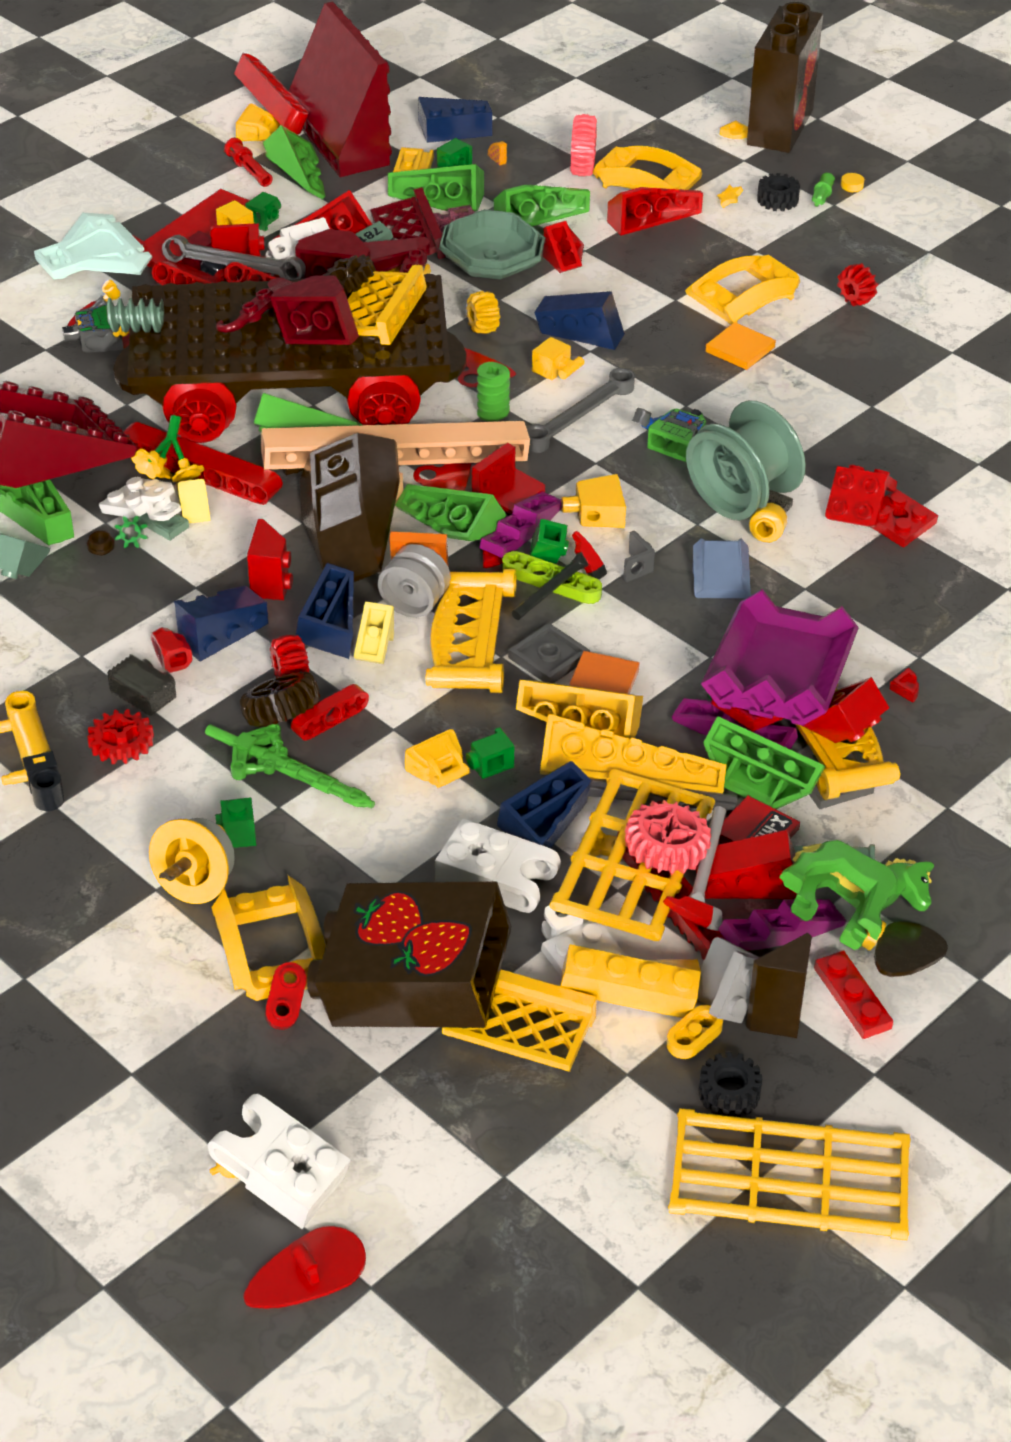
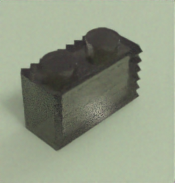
[107,654,177,717]

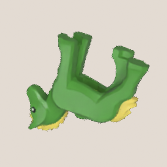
[779,840,934,950]

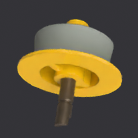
[149,818,235,904]

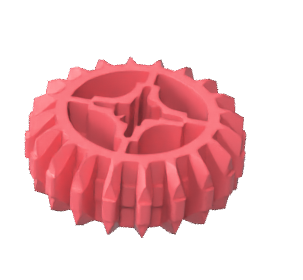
[571,114,597,177]
[625,800,711,875]

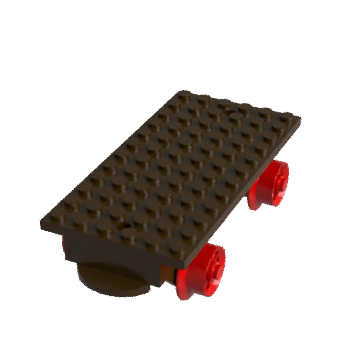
[113,274,467,443]

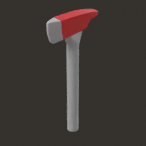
[663,806,726,931]

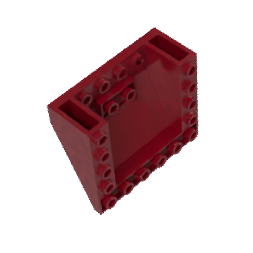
[289,1,392,177]
[0,381,137,488]

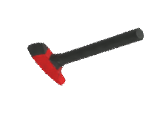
[511,531,607,620]

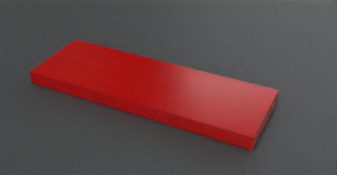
[143,189,250,268]

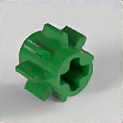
[114,516,149,548]

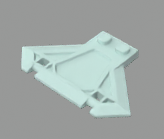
[34,212,152,280]

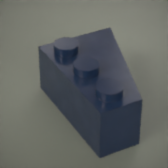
[418,97,492,143]
[534,291,625,350]
[296,563,354,659]
[174,585,269,662]
[497,761,592,849]

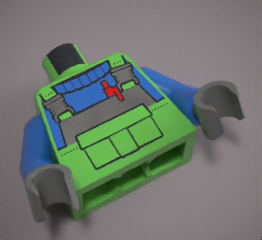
[632,408,707,462]

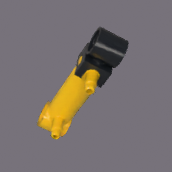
[0,691,64,812]

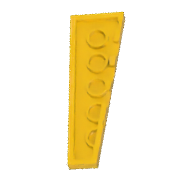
[540,714,726,793]

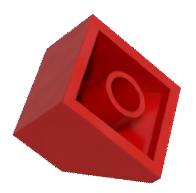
[247,519,293,601]
[803,677,889,743]

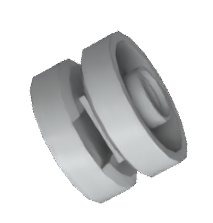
[378,544,451,618]

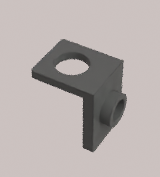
[623,530,655,582]

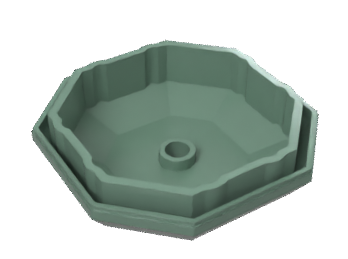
[439,209,545,280]

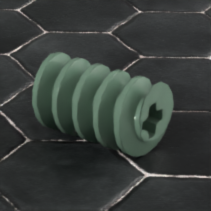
[107,298,164,333]

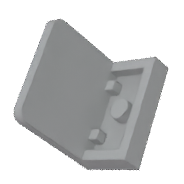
[697,937,759,1023]

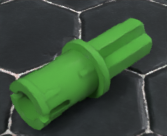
[812,173,835,207]

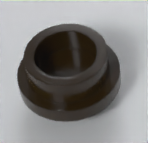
[87,531,115,556]

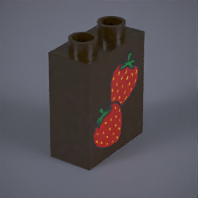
[747,2,823,153]
[307,881,512,1028]

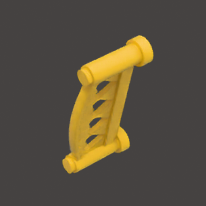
[426,569,517,693]
[795,684,900,800]

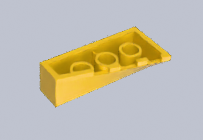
[516,680,643,739]
[560,944,701,1018]

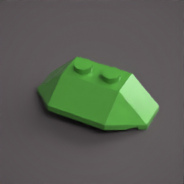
[703,716,825,809]

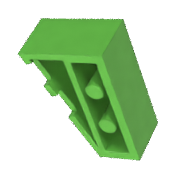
[0,479,74,546]

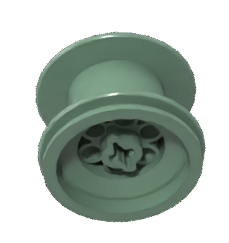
[686,400,806,521]

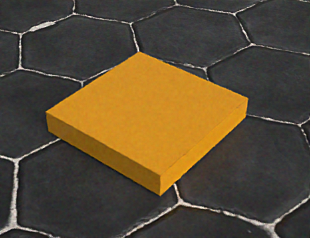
[706,322,776,370]

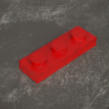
[814,950,893,1039]

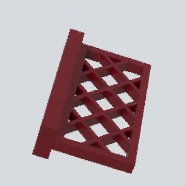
[370,187,446,259]

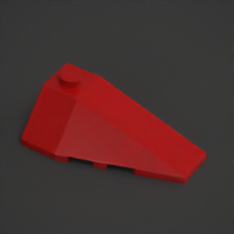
[607,187,703,236]
[273,190,372,239]

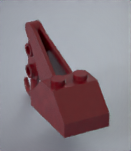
[295,229,430,278]
[216,276,359,345]

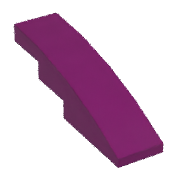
[479,492,562,558]
[672,698,798,749]
[718,899,847,951]

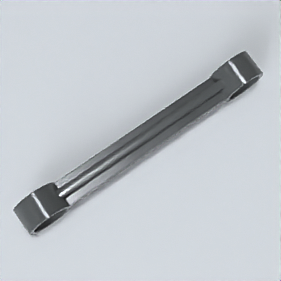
[162,235,306,280]
[527,368,635,453]

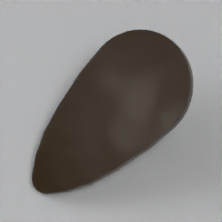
[874,922,948,977]

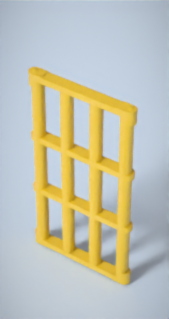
[549,769,715,941]
[668,1108,911,1241]

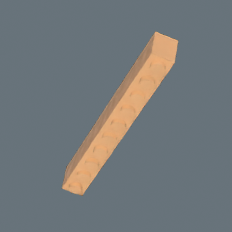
[261,421,530,470]

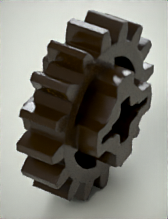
[322,254,376,293]

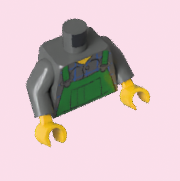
[62,280,129,353]

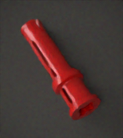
[224,137,273,187]

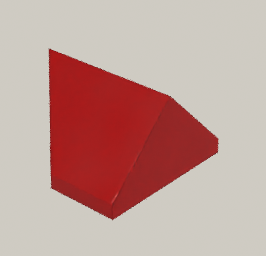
[543,221,584,273]

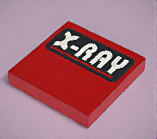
[719,795,800,843]

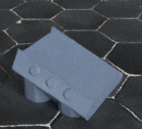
[692,538,751,599]

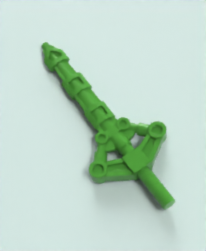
[205,724,375,809]

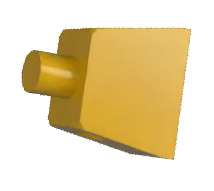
[561,474,626,528]

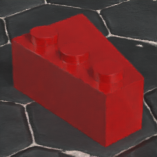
[696,830,797,899]

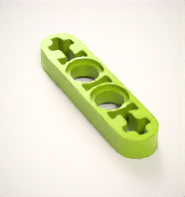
[502,551,602,604]

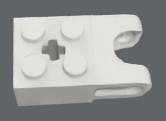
[435,818,561,913]
[208,1094,351,1229]

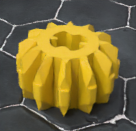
[466,291,501,334]

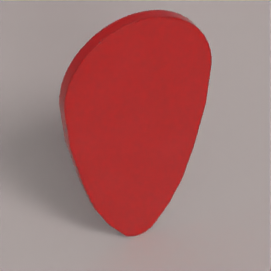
[244,1226,366,1309]

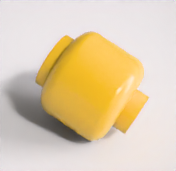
[749,503,787,543]

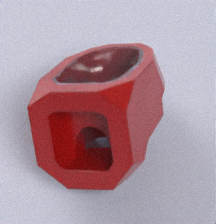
[151,627,193,673]

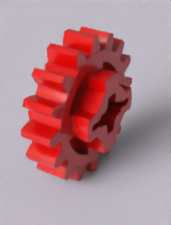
[87,709,154,765]

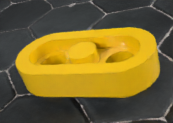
[667,1005,723,1059]

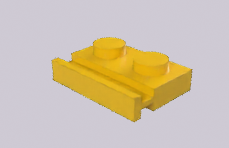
[393,147,434,172]

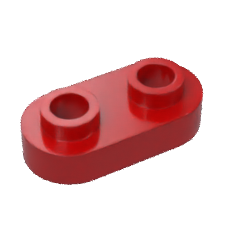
[265,962,307,1030]

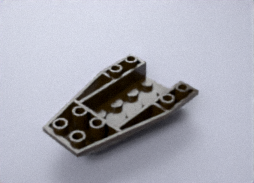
[300,433,400,582]

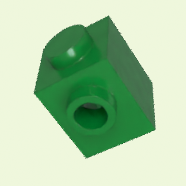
[530,519,569,564]
[215,797,256,848]

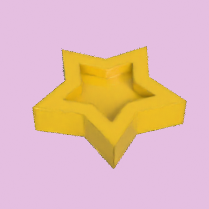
[717,184,743,208]
[582,829,617,857]

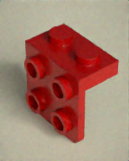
[210,223,266,258]
[471,442,545,514]
[825,465,897,528]

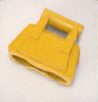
[236,103,280,141]
[405,729,470,788]

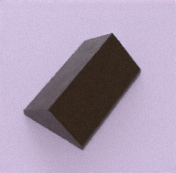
[746,933,812,1038]

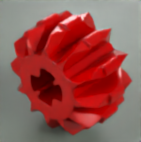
[837,263,879,306]
[270,635,310,677]

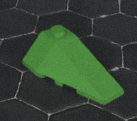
[263,125,325,199]
[388,164,484,213]
[494,185,590,226]
[254,393,363,432]
[395,484,506,541]

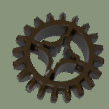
[239,671,321,727]

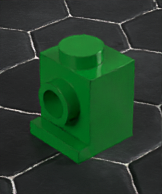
[437,138,472,168]
[245,192,281,231]
[466,727,515,779]

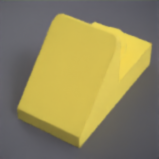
[176,479,211,523]
[354,601,394,664]

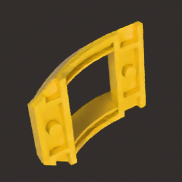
[593,146,702,190]
[685,255,800,324]
[211,874,326,1001]

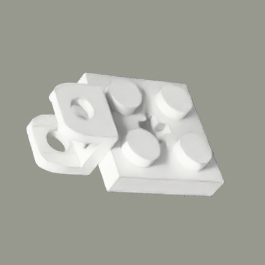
[265,217,330,271]
[99,477,182,521]
[541,905,626,977]

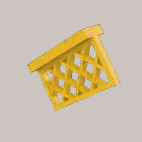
[348,265,427,345]
[442,969,597,1072]

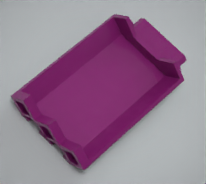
[701,589,859,726]

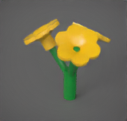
[131,415,204,482]

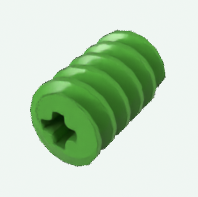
[477,362,510,422]

